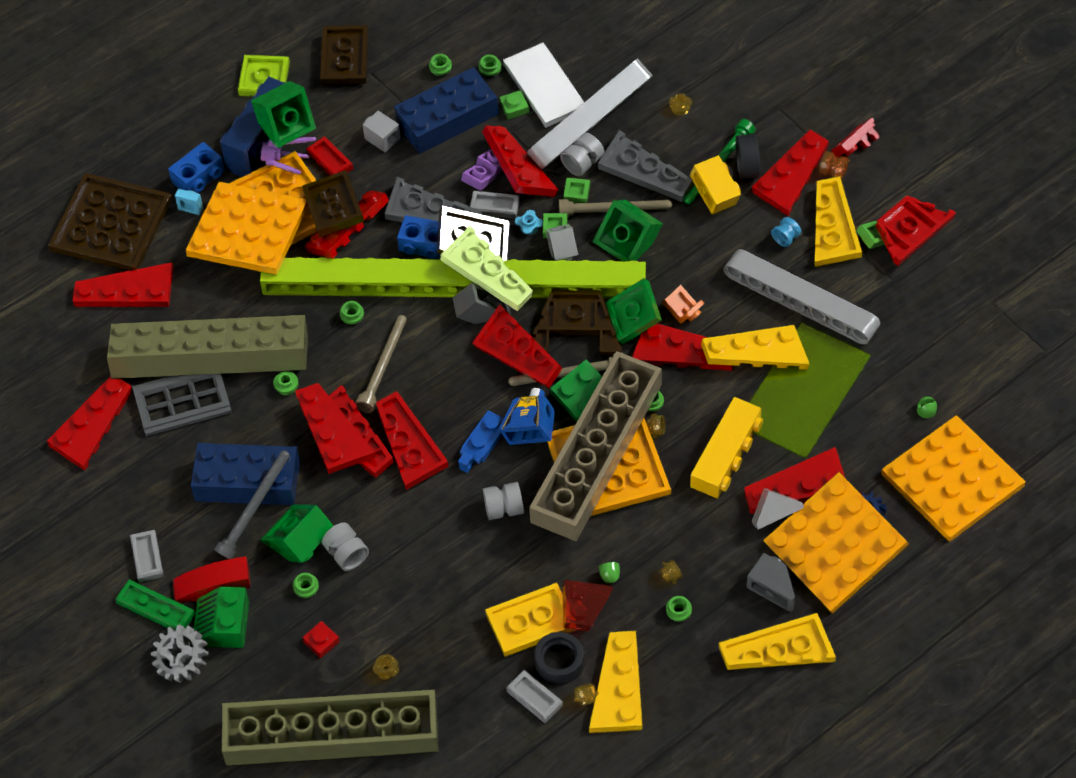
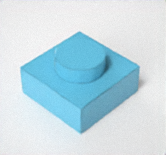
[175,189,203,215]

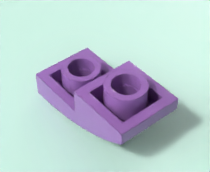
[461,149,503,191]

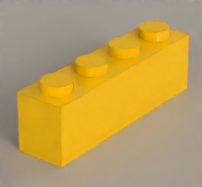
[691,397,763,499]

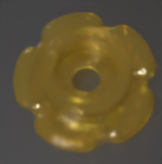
[669,94,692,115]
[646,413,666,438]
[660,560,683,584]
[373,654,399,680]
[573,684,599,705]

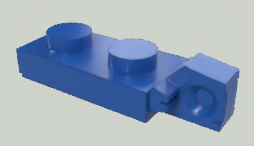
[458,410,504,473]

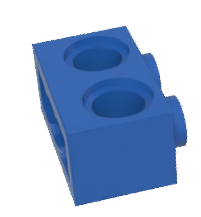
[168,142,225,193]
[397,215,441,259]

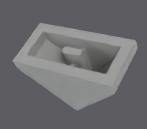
[752,488,804,529]

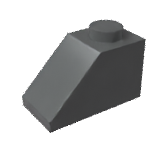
[453,283,511,324]
[747,553,795,612]

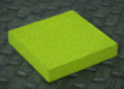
[238,55,290,96]

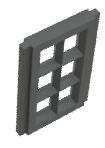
[132,374,232,436]

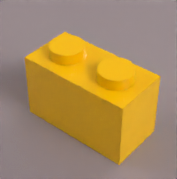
[690,155,741,214]

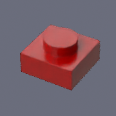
[302,621,340,658]

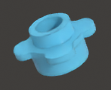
[515,210,543,235]

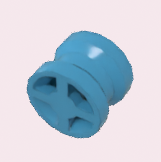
[771,217,801,247]

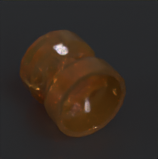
[819,151,849,180]

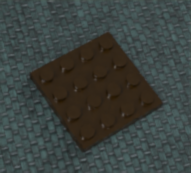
[48,173,172,271]

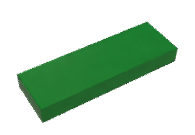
[115,579,195,631]

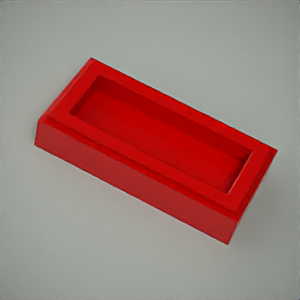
[306,136,354,176]

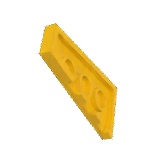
[815,176,862,267]
[719,613,836,670]

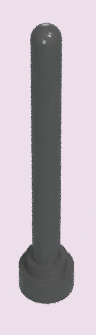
[214,450,289,559]

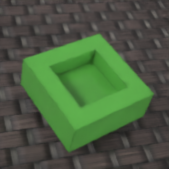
[499,90,529,119]
[564,178,590,203]
[543,213,567,238]
[856,221,885,249]

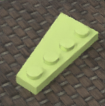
[440,226,533,311]

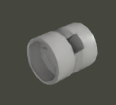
[560,133,605,177]
[483,482,524,521]
[322,523,369,571]

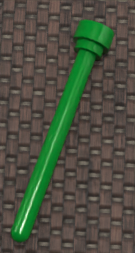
[684,119,756,204]

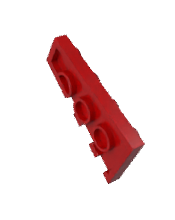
[482,125,558,197]
[752,129,829,216]
[304,191,389,259]
[73,262,174,307]
[472,304,562,389]
[632,324,734,371]
[47,376,133,471]
[295,383,376,474]
[329,385,393,478]
[376,391,449,490]
[744,447,846,514]

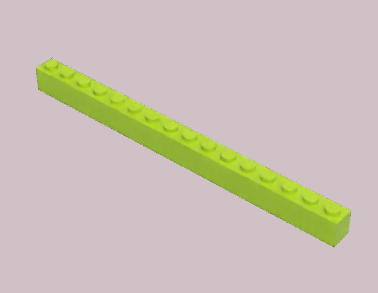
[260,257,646,299]

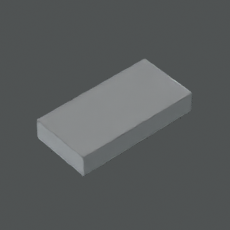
[470,191,520,219]
[130,530,164,582]
[506,670,563,723]

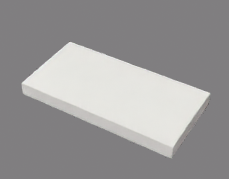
[503,43,584,127]

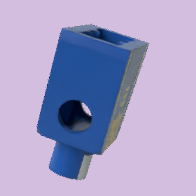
[499,388,555,445]

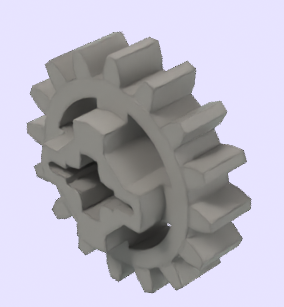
[151,625,208,683]

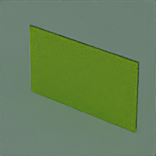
[749,323,871,458]

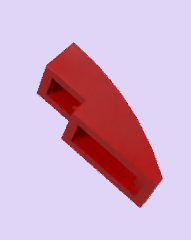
[173,556,251,603]

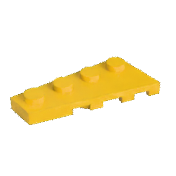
[701,325,809,370]
[589,631,642,733]

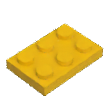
[485,583,577,657]

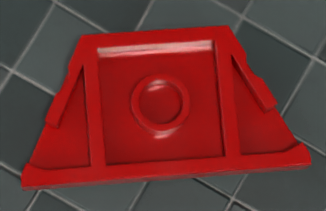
[875,196,956,266]

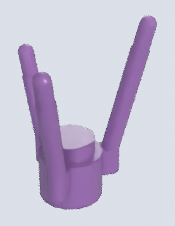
[261,137,316,175]

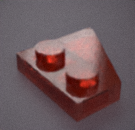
[562,580,613,632]

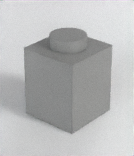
[363,111,401,152]
[545,224,578,261]

